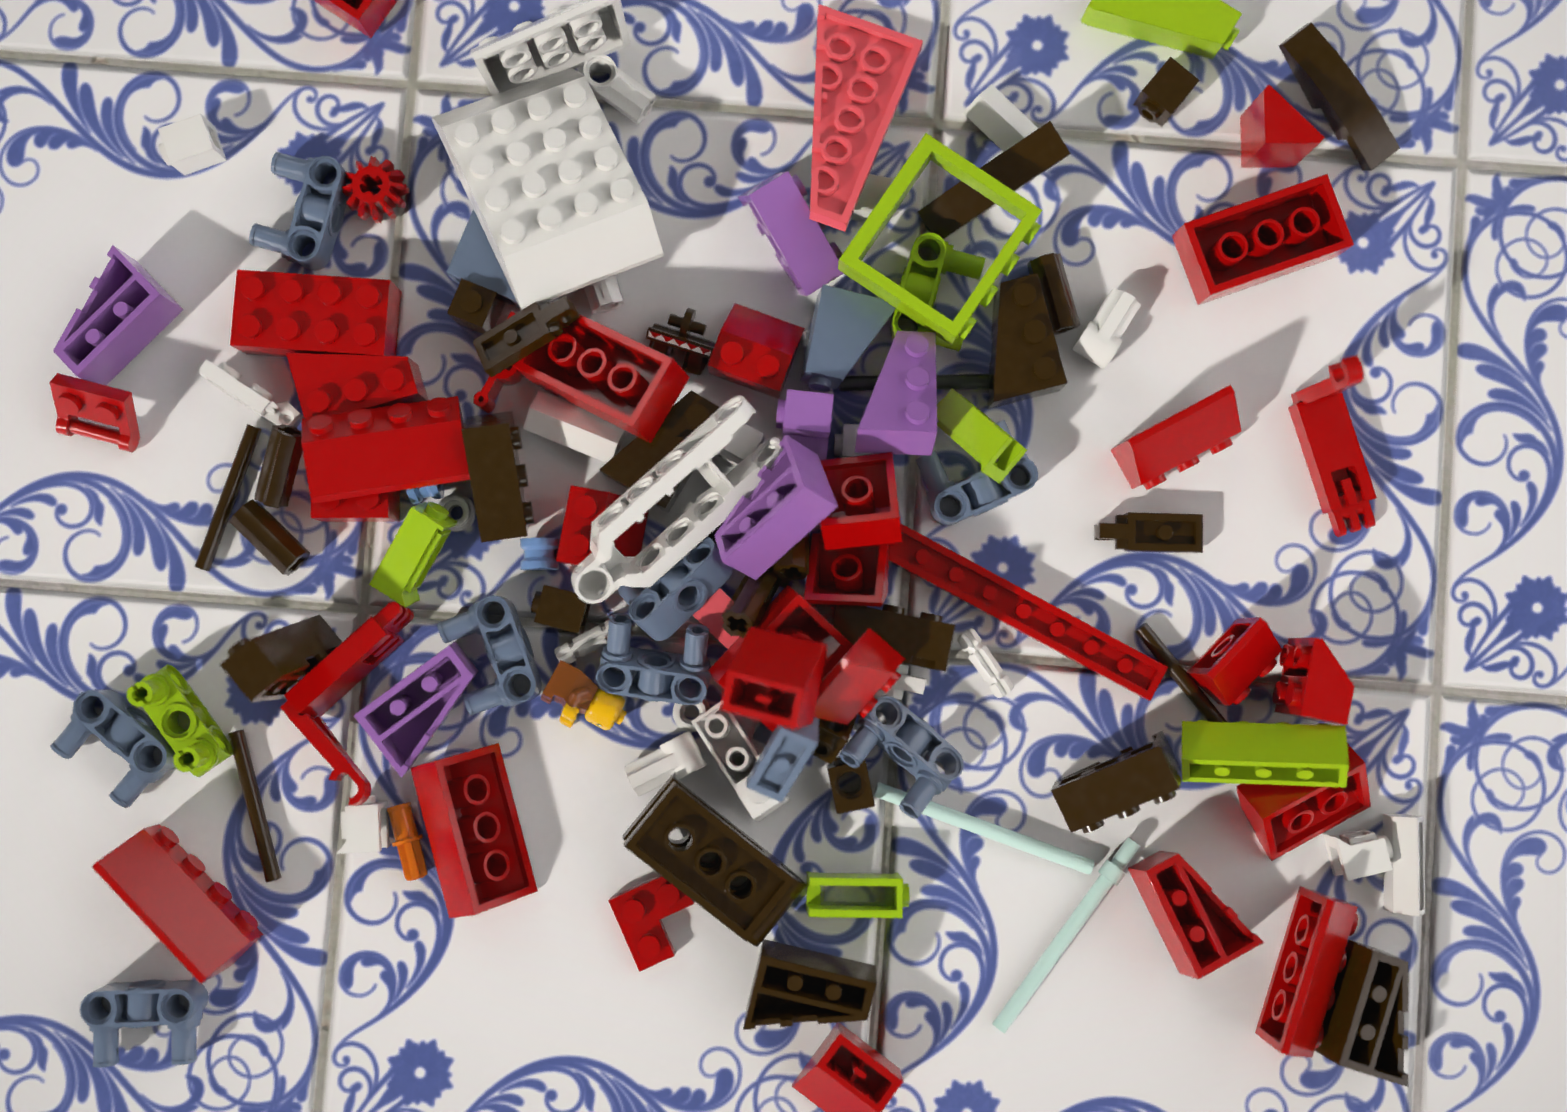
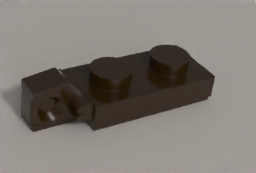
[473,296,580,377]
[1094,512,1203,553]

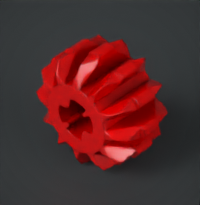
[342,156,409,224]

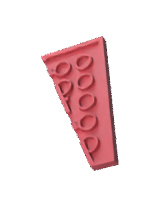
[809,4,923,232]

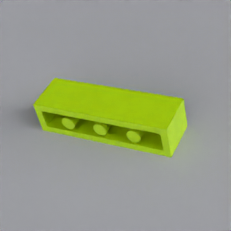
[1182,720,1349,788]

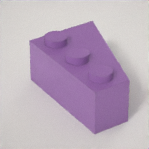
[738,171,844,296]
[53,245,184,385]
[854,331,937,456]
[714,435,838,580]
[354,641,479,778]

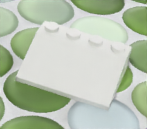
[471,0,631,96]

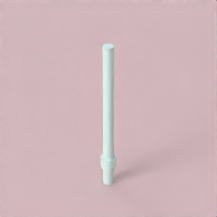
[873,782,1094,875]
[992,837,1141,1033]

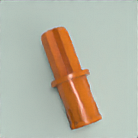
[386,801,428,881]

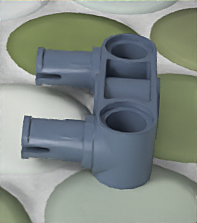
[249,152,351,271]
[915,420,1038,526]
[618,536,734,641]
[437,595,542,715]
[596,613,712,705]
[50,689,175,808]
[839,695,964,819]
[80,979,209,1067]

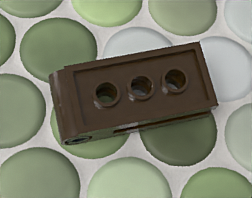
[622,775,807,947]

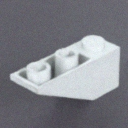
[691,701,790,821]

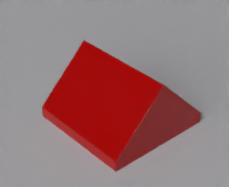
[1240,84,1325,168]
[804,533,889,606]

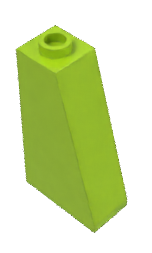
[1080,0,1242,59]

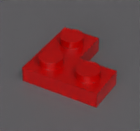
[608,875,695,972]

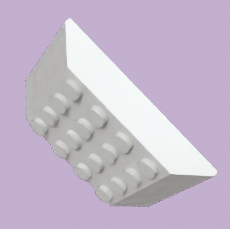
[432,68,664,310]

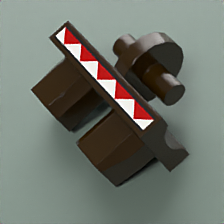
[645,308,716,376]

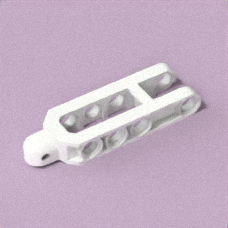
[571,395,783,604]

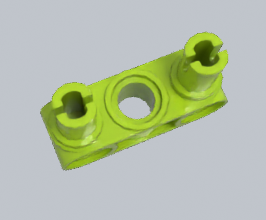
[890,232,986,352]
[127,664,233,777]

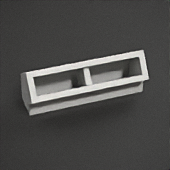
[963,84,1039,152]
[523,390,626,463]
[1383,814,1425,916]

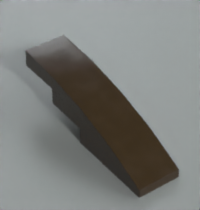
[1279,22,1400,171]
[917,121,1071,240]

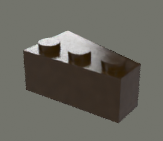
[987,273,1067,410]
[599,390,720,513]
[462,411,535,543]
[832,604,956,671]
[220,615,342,702]
[1051,731,1182,833]
[743,939,877,1030]
[1315,939,1408,1087]

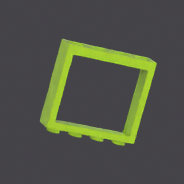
[838,133,1042,346]

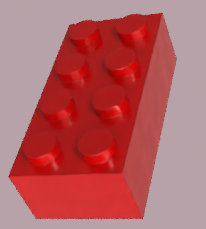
[1172,174,1354,305]
[230,269,401,357]
[513,301,690,443]

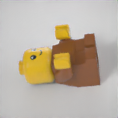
[540,660,627,730]

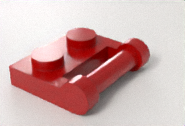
[49,373,140,453]

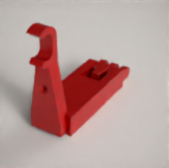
[1288,355,1377,537]
[280,602,414,806]

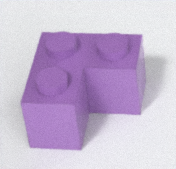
[776,389,834,460]

